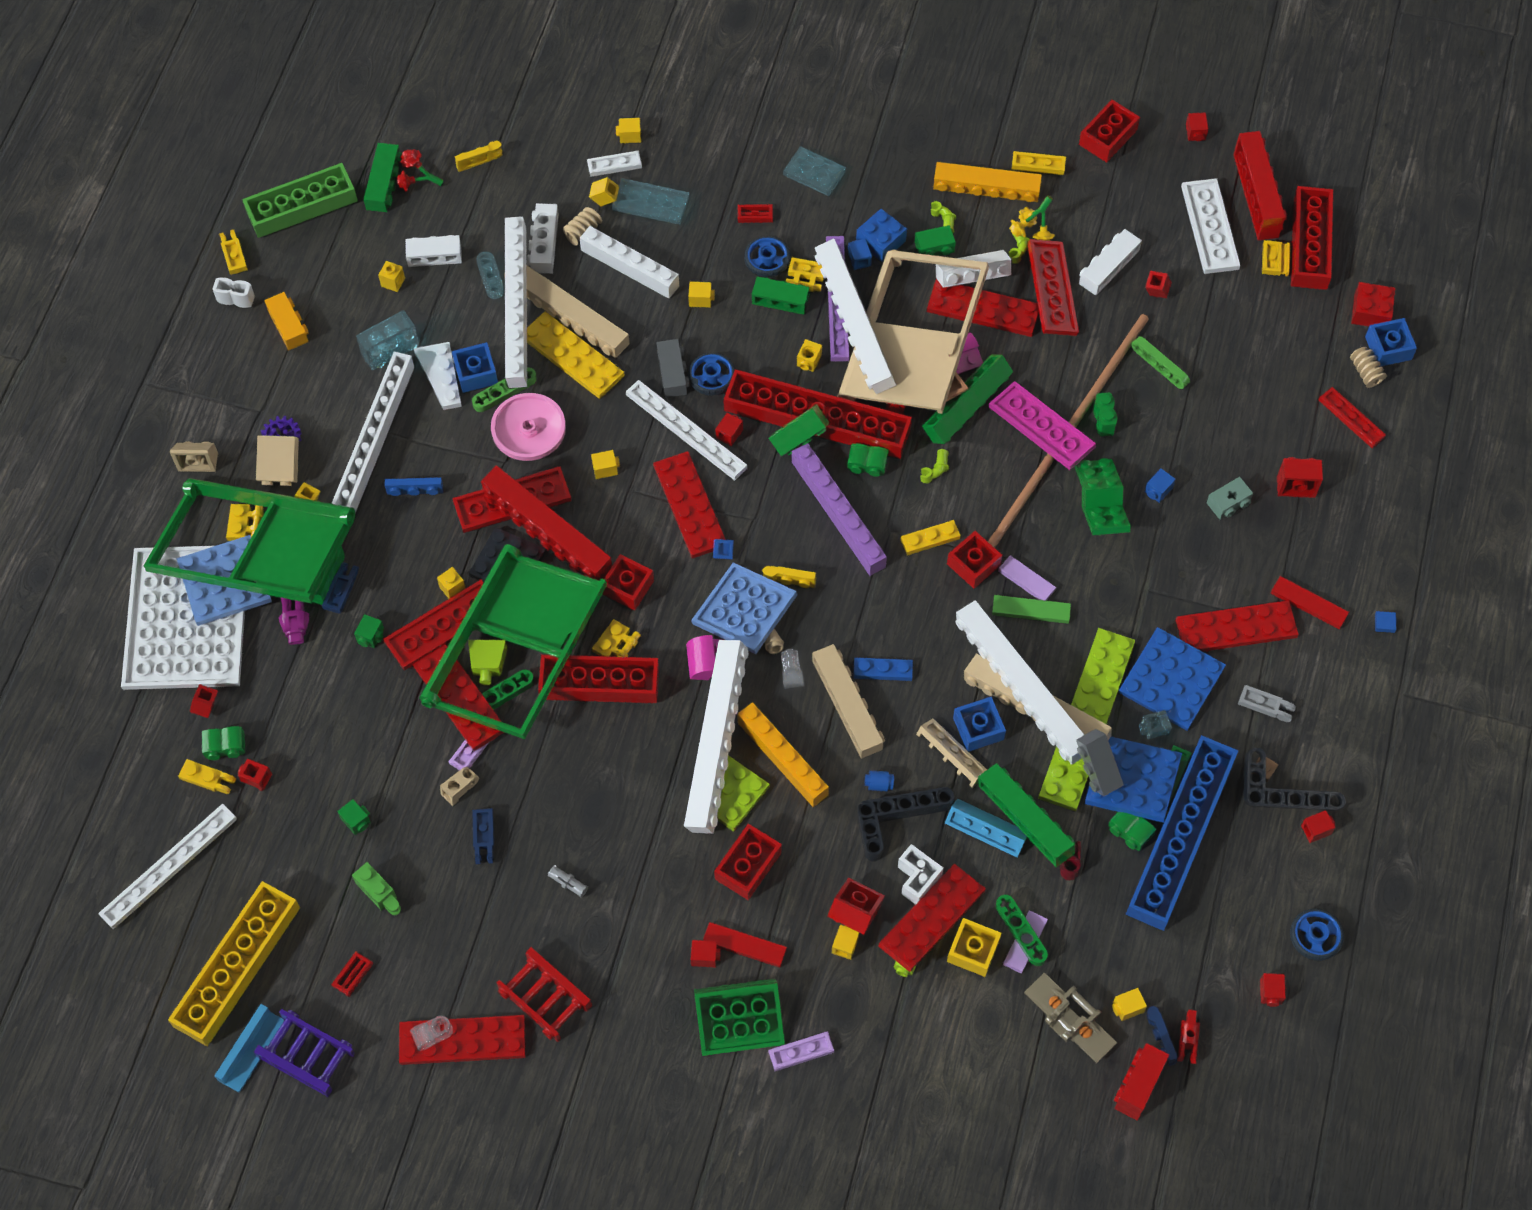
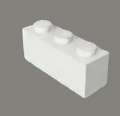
[406,235,462,267]

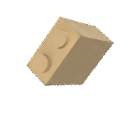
[256,436,299,486]

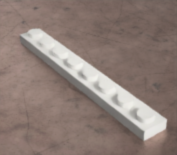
[626,380,747,480]
[98,804,237,929]

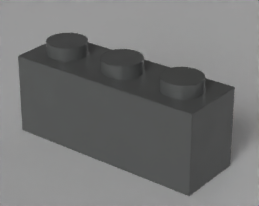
[656,339,690,398]
[1076,729,1124,796]

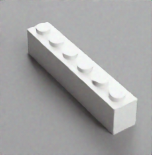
[580,226,679,299]

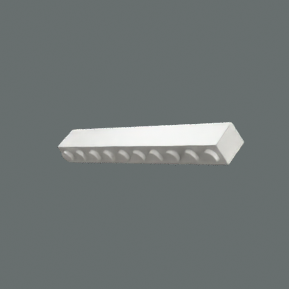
[505,217,527,388]
[815,239,896,394]
[332,352,414,513]
[955,600,1084,765]
[684,640,748,834]

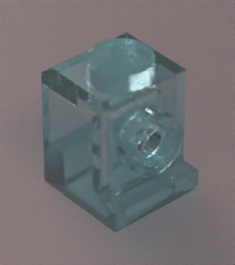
[1139,710,1172,740]

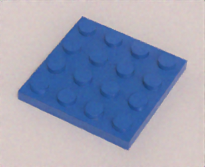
[1118,627,1226,731]
[1085,737,1182,823]

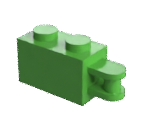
[352,862,401,915]

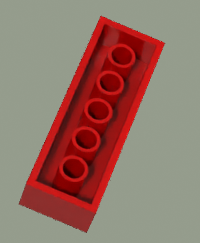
[1233,131,1287,240]
[1291,186,1333,290]
[538,655,659,703]

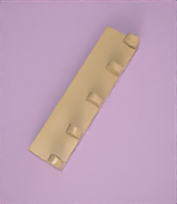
[916,719,987,788]

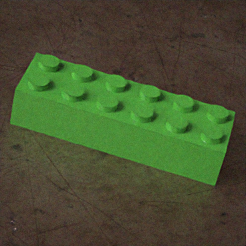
[242,163,357,238]

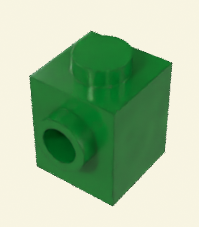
[354,614,384,648]
[337,799,371,835]

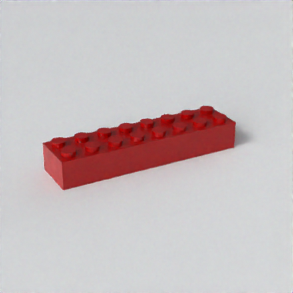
[481,465,612,581]

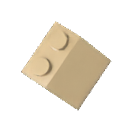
[170,442,218,472]

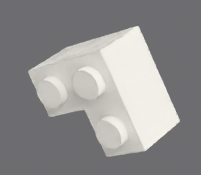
[898,844,943,905]

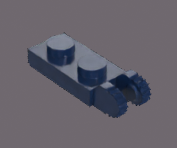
[322,562,359,614]
[472,808,494,864]
[1147,1006,1177,1066]

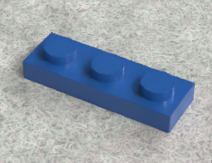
[385,478,444,496]
[854,658,913,681]

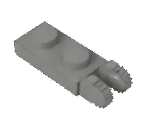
[1238,685,1296,722]

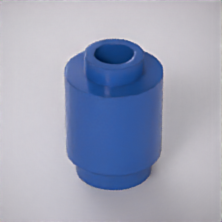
[865,770,894,792]

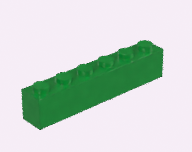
[922,354,1013,444]
[978,763,1075,868]

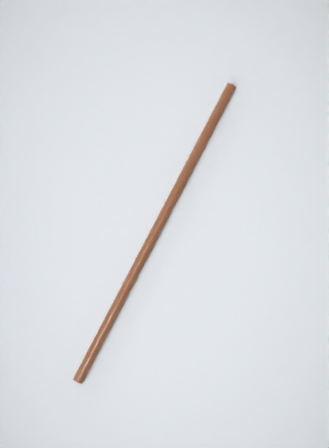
[988,314,1149,548]

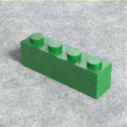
[364,143,402,212]

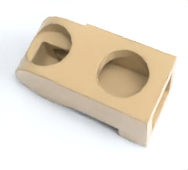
[440,767,479,806]

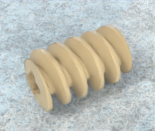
[563,207,602,246]
[1350,347,1387,388]

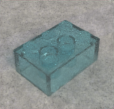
[356,310,419,371]

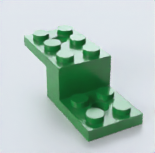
[1075,458,1131,535]

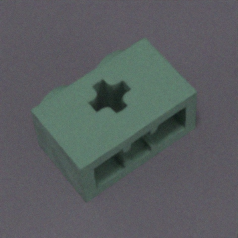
[1207,477,1253,520]

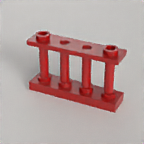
[496,947,592,1042]

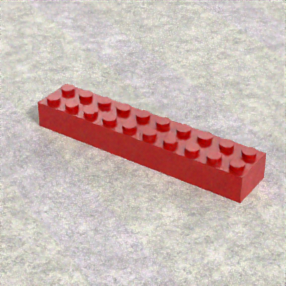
[724,369,912,459]

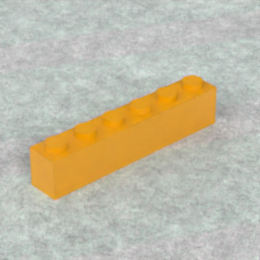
[933,162,1042,202]
[737,702,829,807]

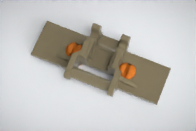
[1024,973,1117,1063]

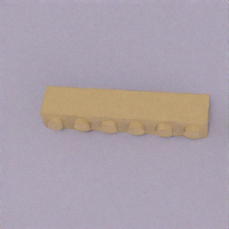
[812,644,885,759]

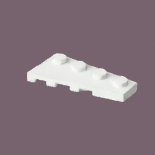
[414,342,462,410]

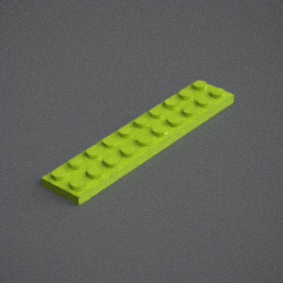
[1038,628,1135,812]

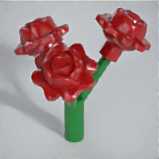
[397,149,443,191]

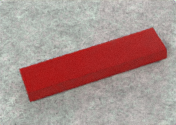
[1319,387,1386,448]
[1271,576,1349,629]
[703,922,787,968]

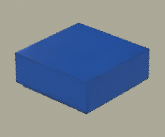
[713,539,734,559]
[1375,611,1396,633]

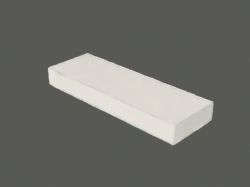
[587,151,642,177]

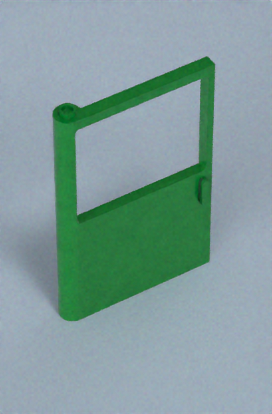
[143,478,355,603]
[419,544,607,739]

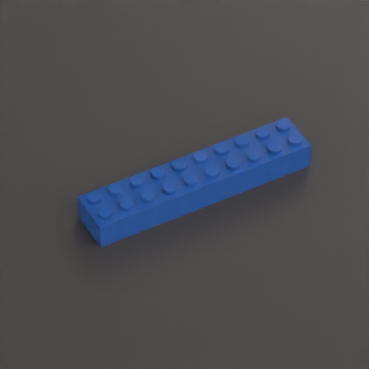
[1126,735,1238,931]

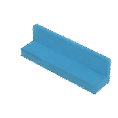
[945,799,1027,858]
[215,1004,284,1092]

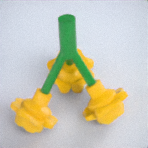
[1009,195,1055,241]

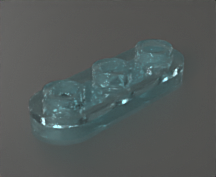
[476,251,504,299]

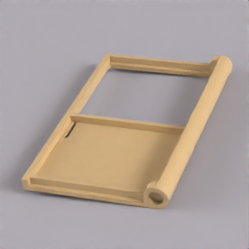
[837,250,989,414]

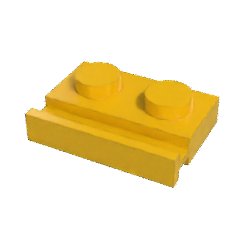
[1262,240,1290,276]

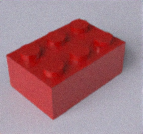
[1079,100,1140,163]
[714,824,782,901]
[1114,1043,1169,1120]

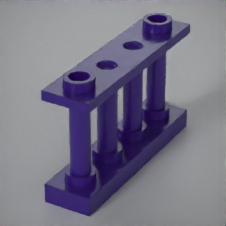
[254,1009,355,1097]

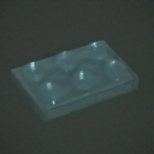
[783,146,846,196]

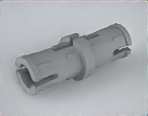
[548,865,588,897]

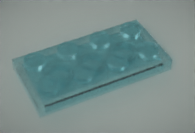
[612,178,690,225]

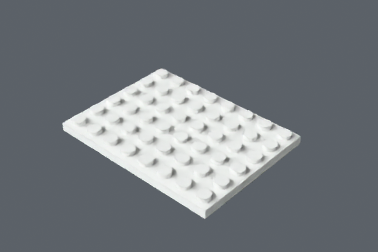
[121,546,245,690]

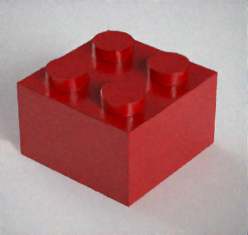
[1351,282,1395,326]
[1277,457,1323,498]
[947,531,1002,589]
[603,554,654,610]
[828,877,885,935]

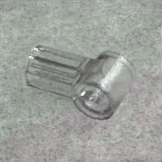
[781,649,804,689]

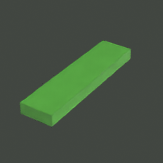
[992,595,1071,624]

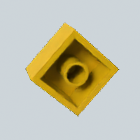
[947,918,1002,977]

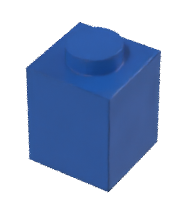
[848,239,872,270]
[1145,469,1176,503]

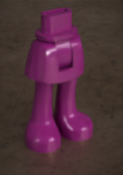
[279,597,309,645]

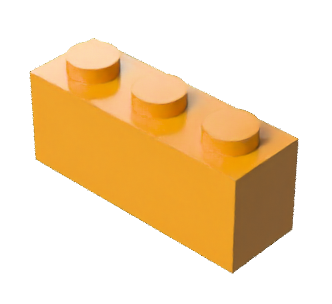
[264,292,309,350]

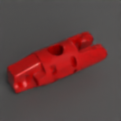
[1177,1010,1200,1064]

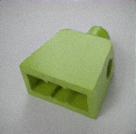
[468,640,507,685]

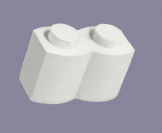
[213,278,255,308]

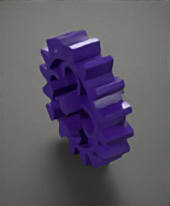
[261,416,302,441]

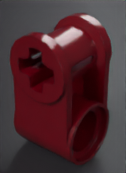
[1060,841,1081,881]

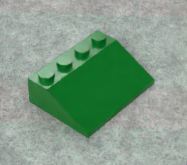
[694,979,785,1056]

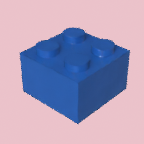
[856,209,907,262]
[1365,318,1417,367]
[452,342,498,393]
[953,697,1006,752]

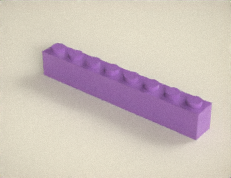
[792,443,887,576]

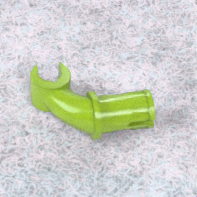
[931,201,956,233]
[1009,234,1029,264]
[920,449,949,483]

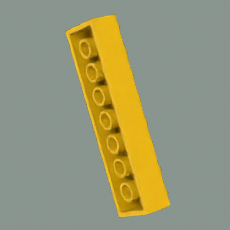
[168,881,300,1047]

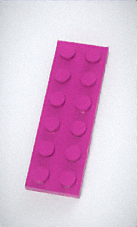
[989,381,1096,470]

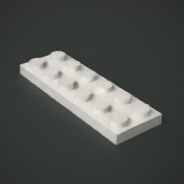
[1181,179,1240,274]

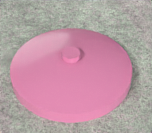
[491,393,566,461]

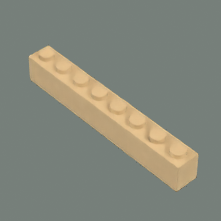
[504,265,629,358]
[964,653,1112,740]

